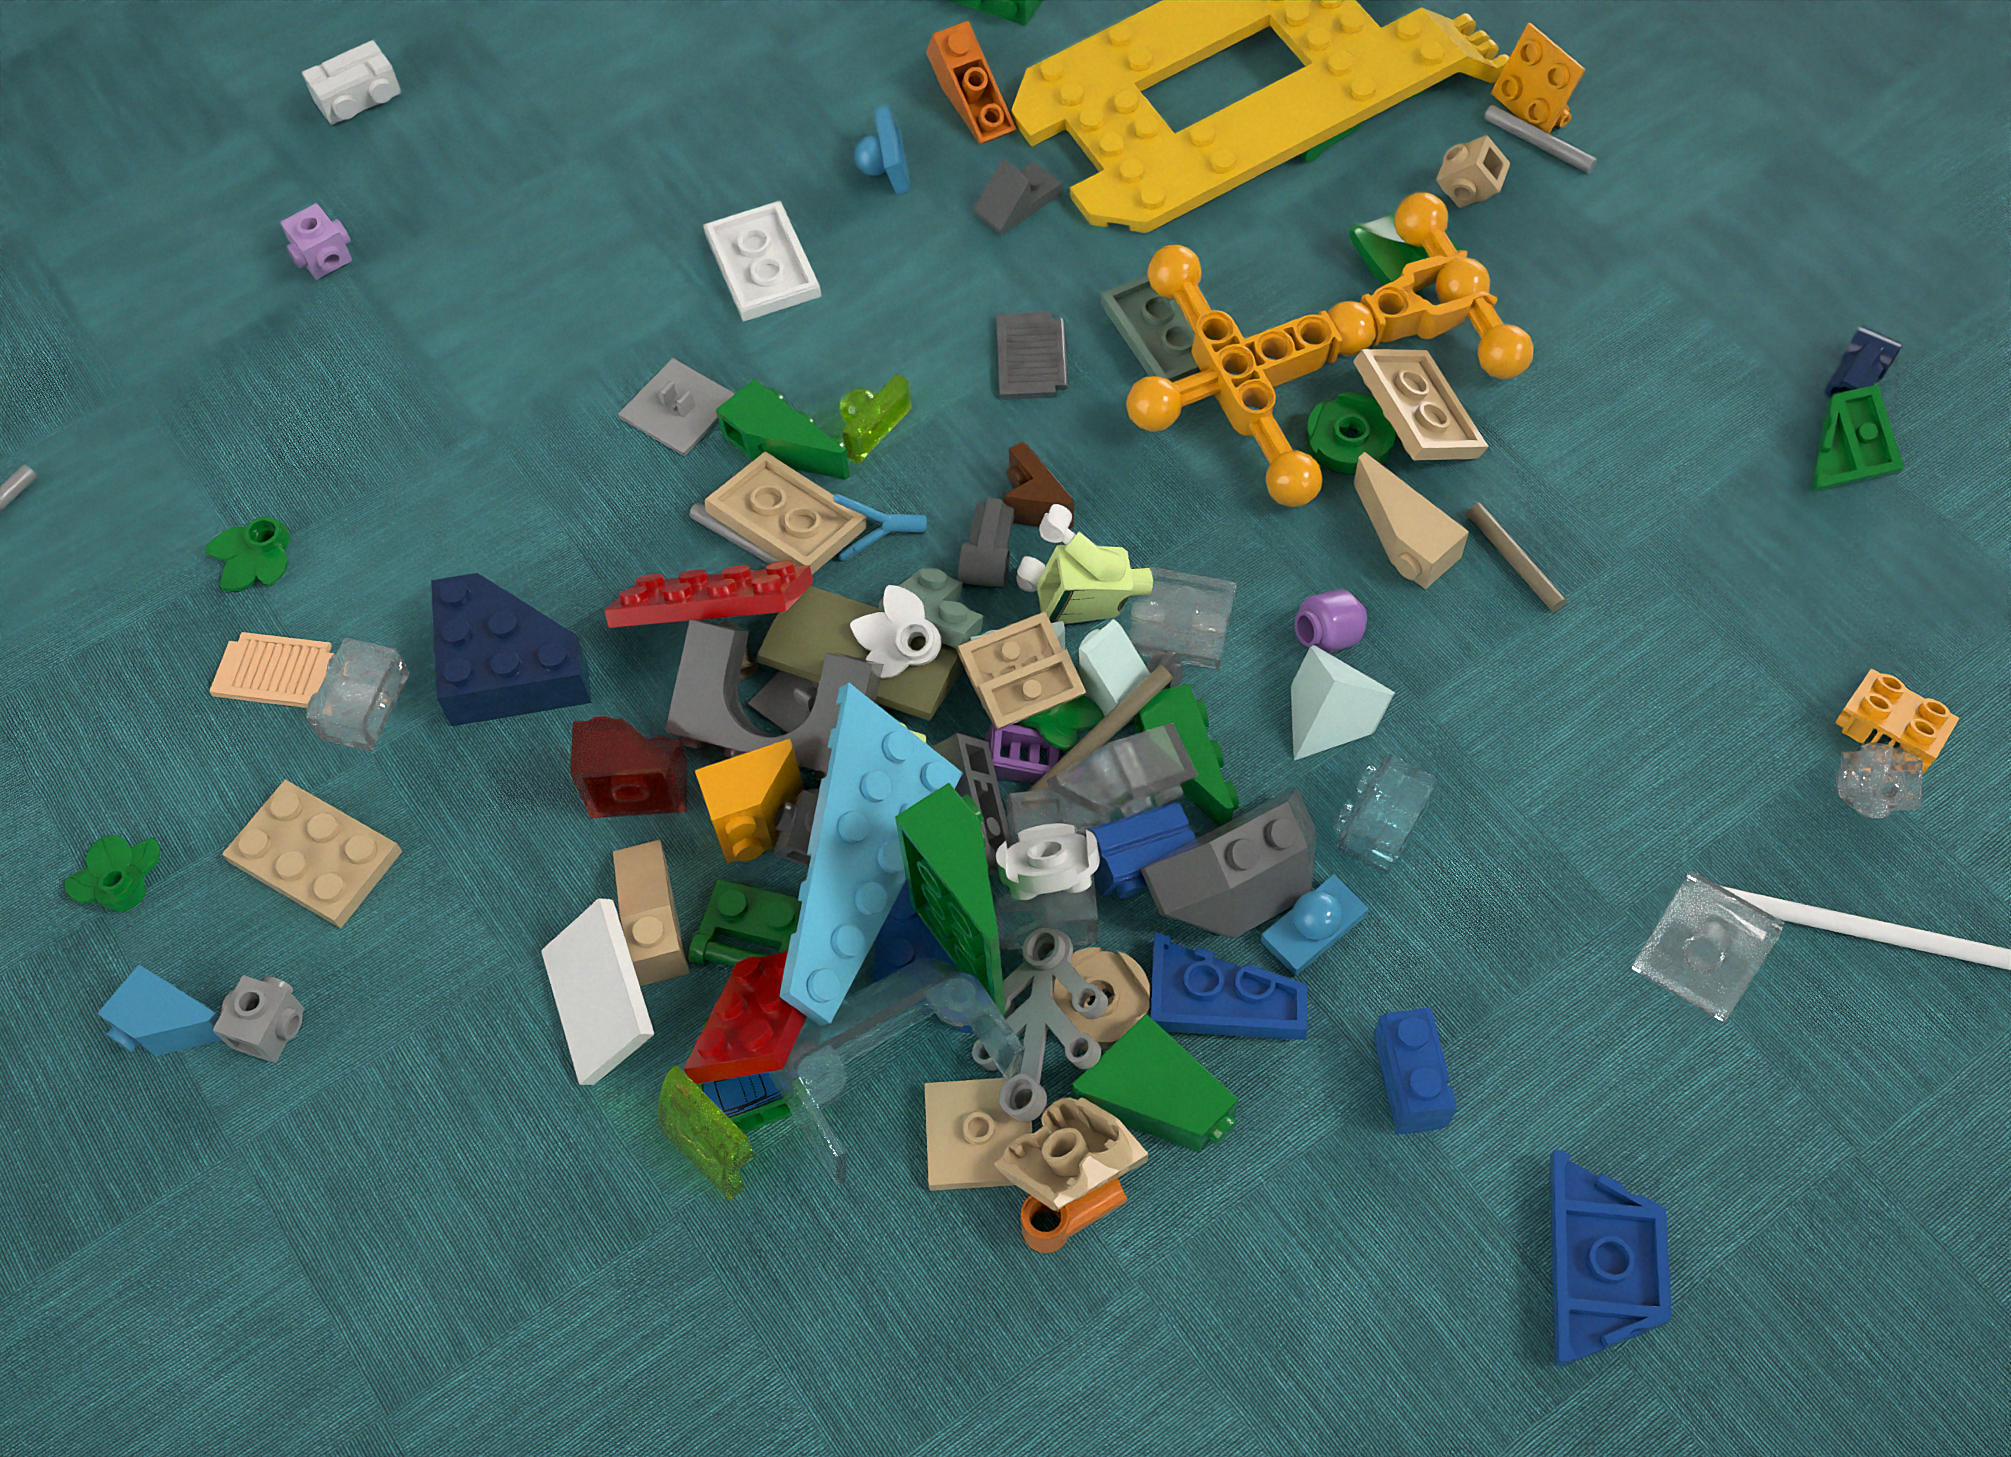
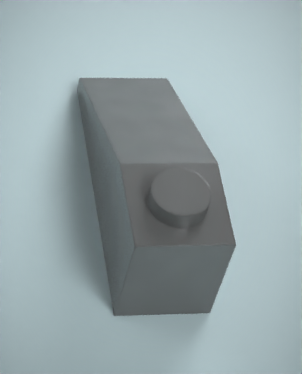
[931,733,1013,876]

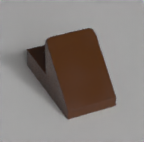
[1004,441,1074,529]

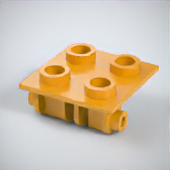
[1491,23,1586,134]
[1835,668,1959,774]

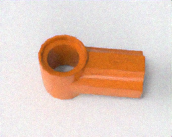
[1021,1178,1127,1253]

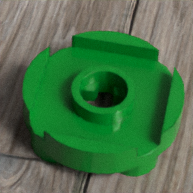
[1306,392,1397,474]

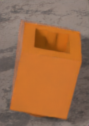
[926,21,1017,145]

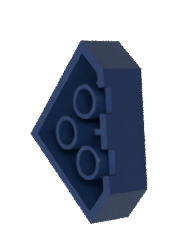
[431,573,592,726]

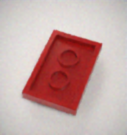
[683,950,807,1085]

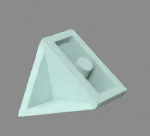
[1291,645,1395,761]

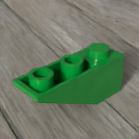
[716,379,850,480]
[1133,684,1239,827]

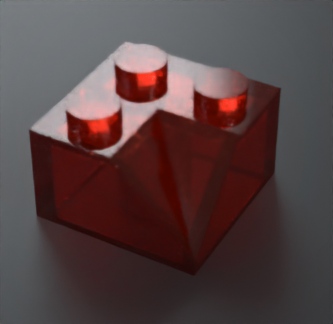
[570,716,688,818]

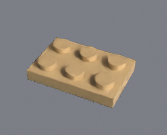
[1353,349,1488,460]
[705,452,867,574]
[222,779,402,929]

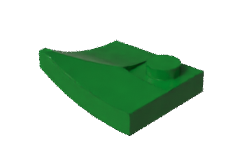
[1349,212,1463,294]

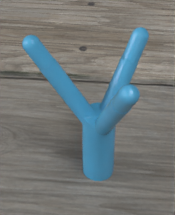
[833,494,927,561]

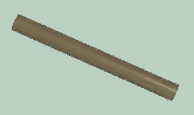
[1020,664,1173,812]

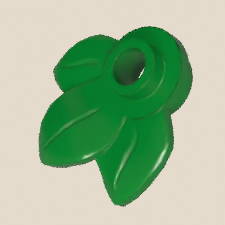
[204,517,290,592]
[1017,695,1104,751]
[64,835,161,912]

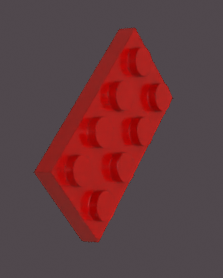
[604,561,813,628]

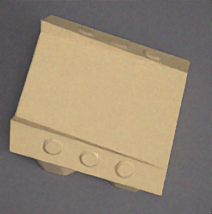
[995,1097,1149,1211]

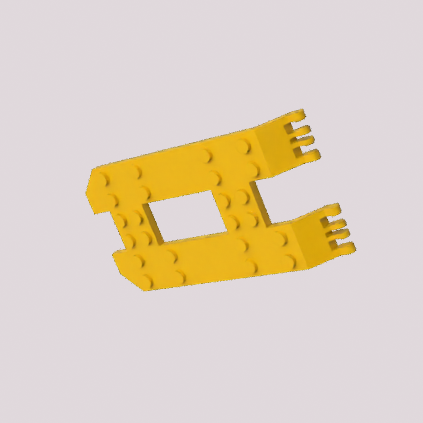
[1011,0,1509,233]

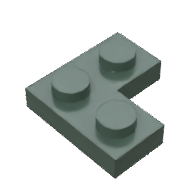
[878,567,984,649]

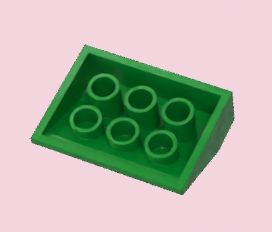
[895,783,1006,1021]

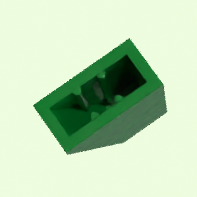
[1072,1014,1239,1152]

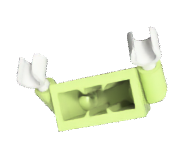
[1016,504,1153,624]

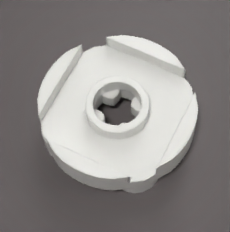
[996,823,1100,900]

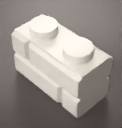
[302,40,402,126]

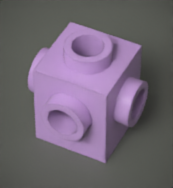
[280,203,353,280]

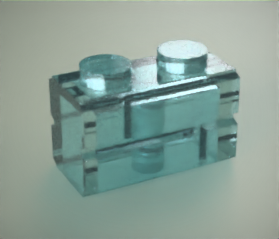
[1333,754,1438,875]

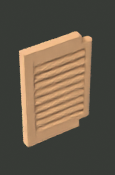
[209,632,337,709]

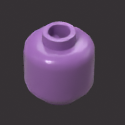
[1295,589,1367,654]

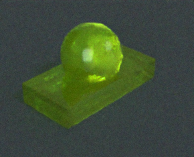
[840,373,912,464]

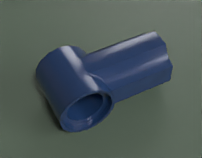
[1824,325,1903,399]

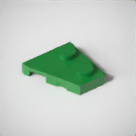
[1811,384,1904,493]

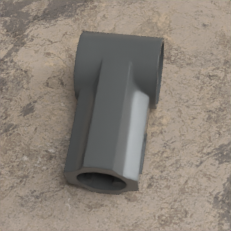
[958,498,1014,588]

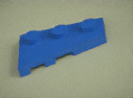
[1150,932,1308,1040]

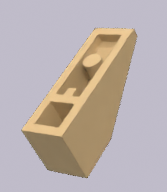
[1353,452,1469,590]
[613,839,690,986]

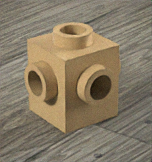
[1436,135,1510,208]

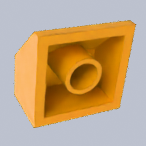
[695,738,804,864]

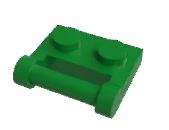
[688,879,802,967]

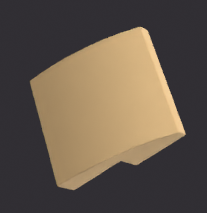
[957,611,1086,730]

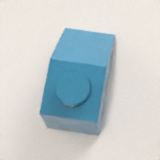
[97,964,222,1056]

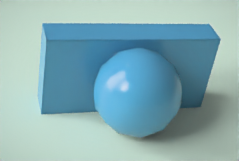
[854,105,911,195]
[1260,874,1369,977]

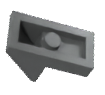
[974,160,1062,236]

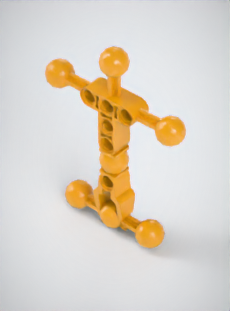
[1126,192,1534,508]

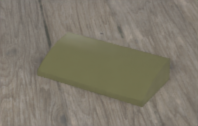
[757,586,965,721]

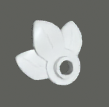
[850,585,941,679]

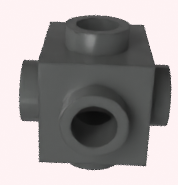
[773,789,819,867]

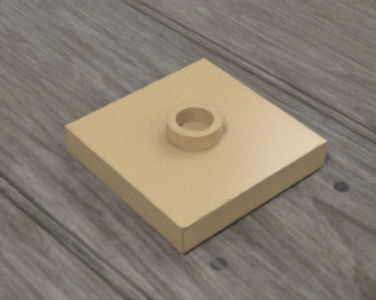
[924,1077,1032,1191]

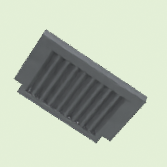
[996,312,1068,400]

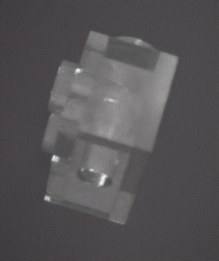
[306,637,410,752]

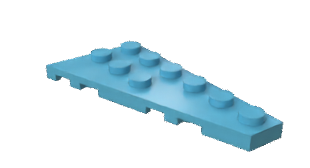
[779,683,963,1026]

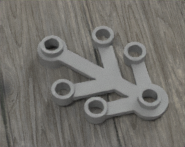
[972,928,1108,1122]

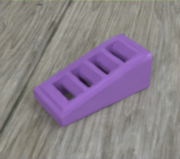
[984,723,1083,786]

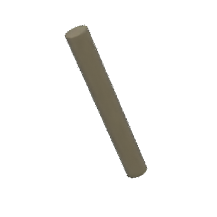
[1467,503,1567,612]

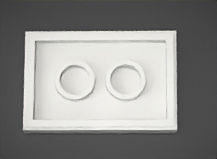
[703,201,822,322]
[541,898,654,1085]

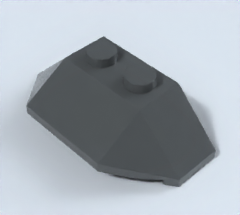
[1140,788,1317,938]

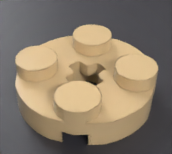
[1053,947,1150,1052]

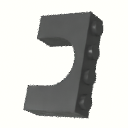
[665,619,884,780]

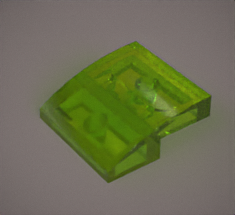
[657,1065,754,1201]

